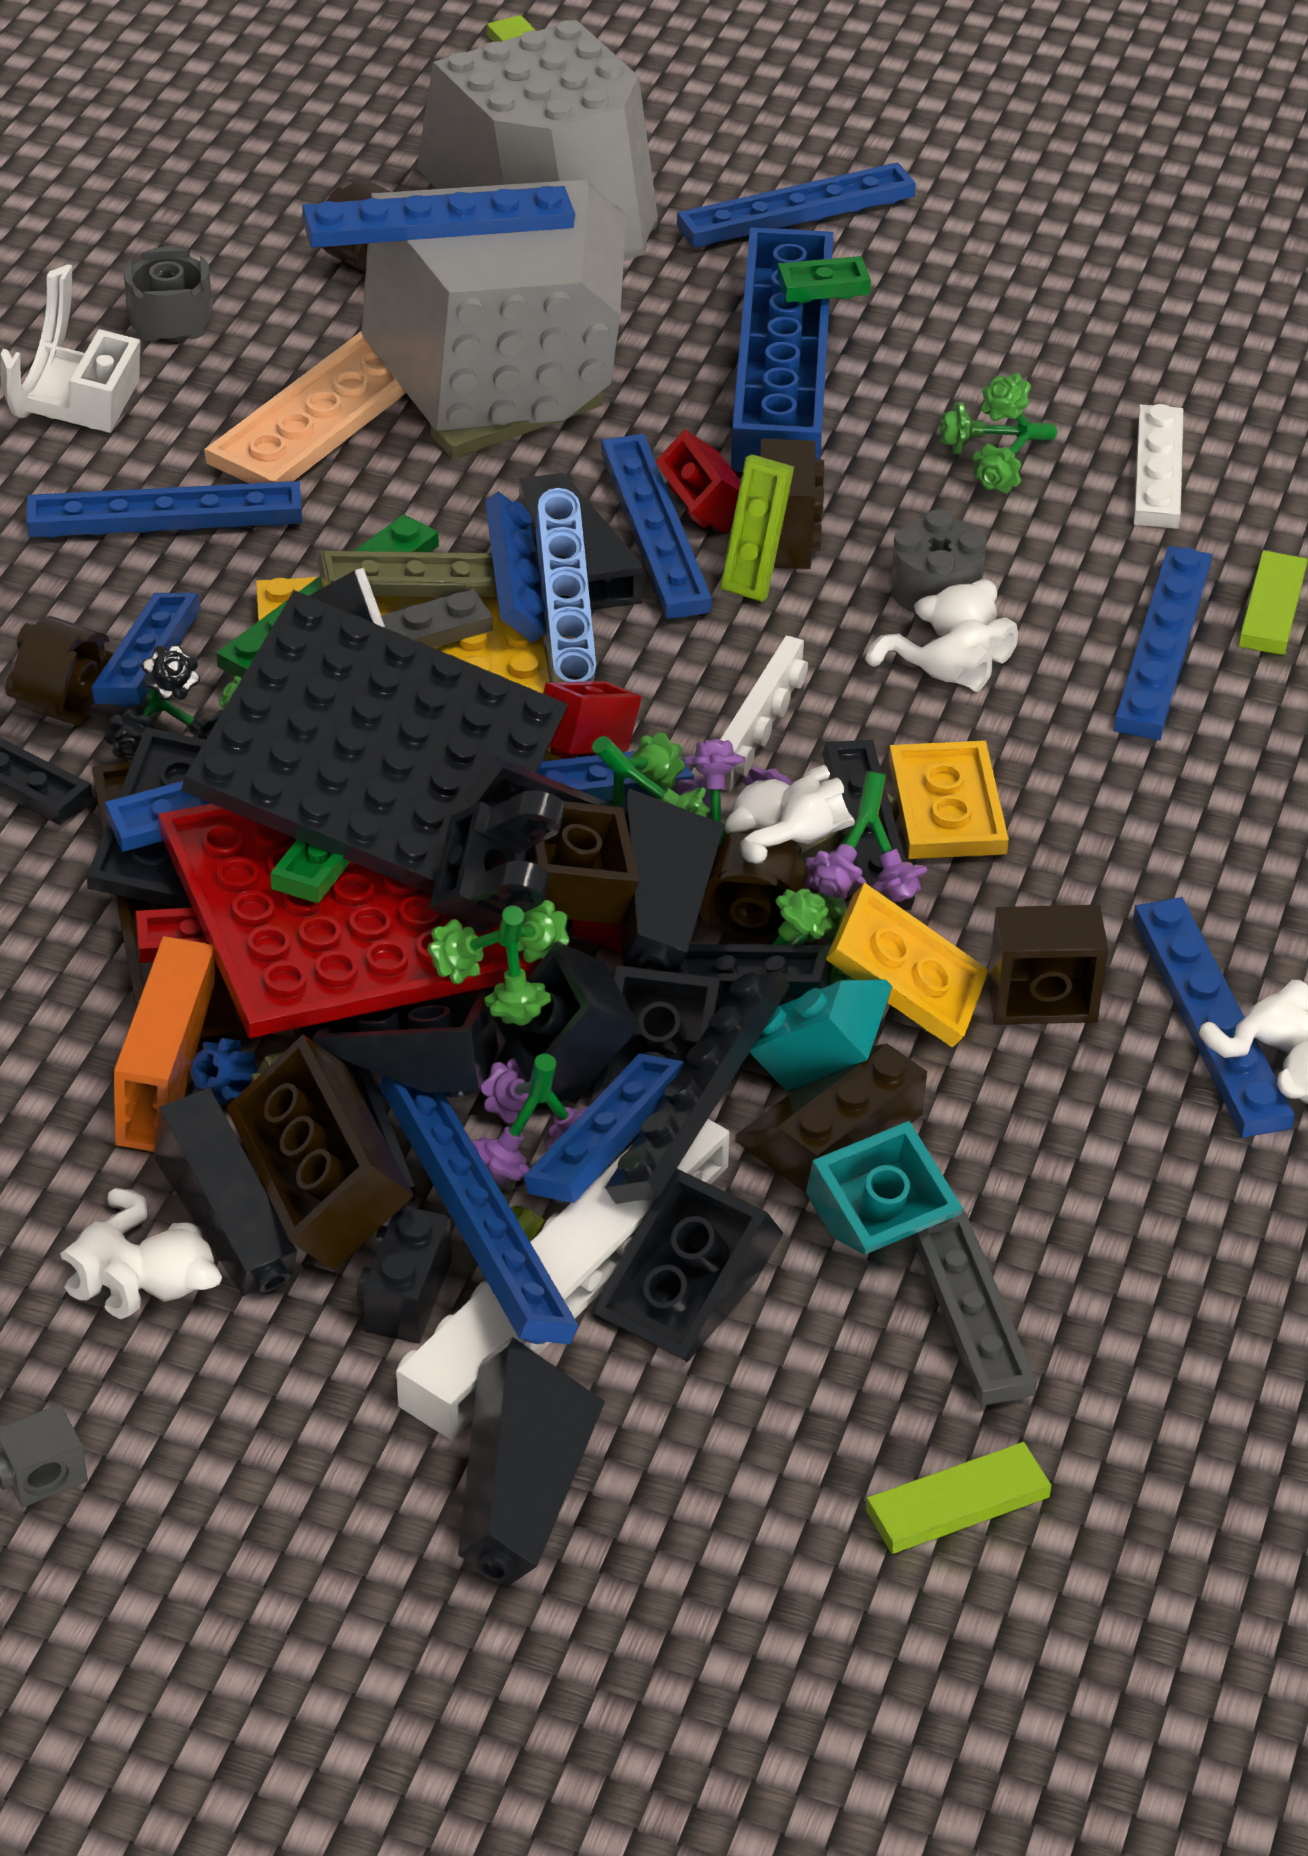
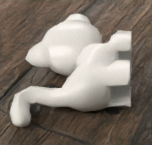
[865,578,1018,692]
[725,765,855,863]
[1199,980,1308,1104]
[60,1188,222,1319]

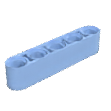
[536,488,596,682]

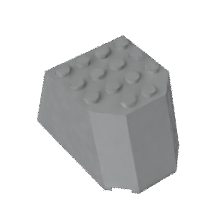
[417,20,658,261]
[362,179,626,431]

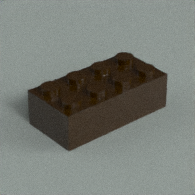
[226,1034,414,1270]

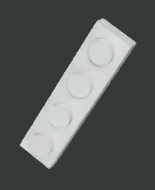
[1134,404,1183,529]
[720,635,808,792]

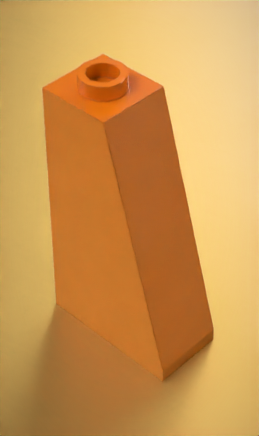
[114,936,215,1152]

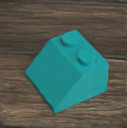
[750,979,892,1092]
[806,1121,963,1255]

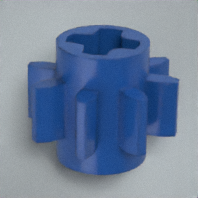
[191,1038,257,1105]

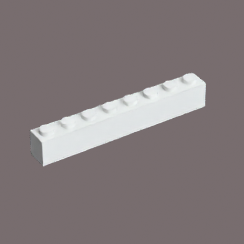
[396,1119,730,1441]

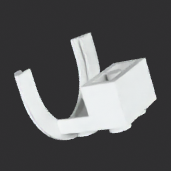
[0,264,140,433]

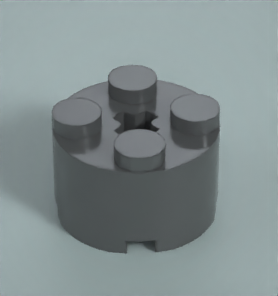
[123,247,213,341]
[891,510,987,614]

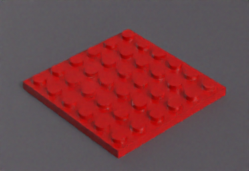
[158,804,542,1038]

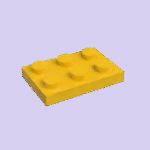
[889,741,1009,859]
[826,883,989,1048]

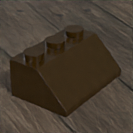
[735,1043,927,1193]

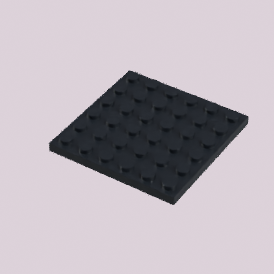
[181,590,568,895]

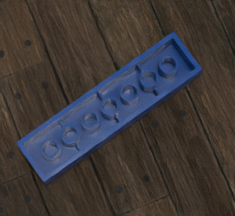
[731,227,834,472]

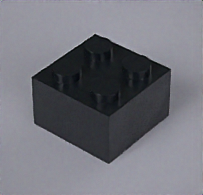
[495,941,639,1104]

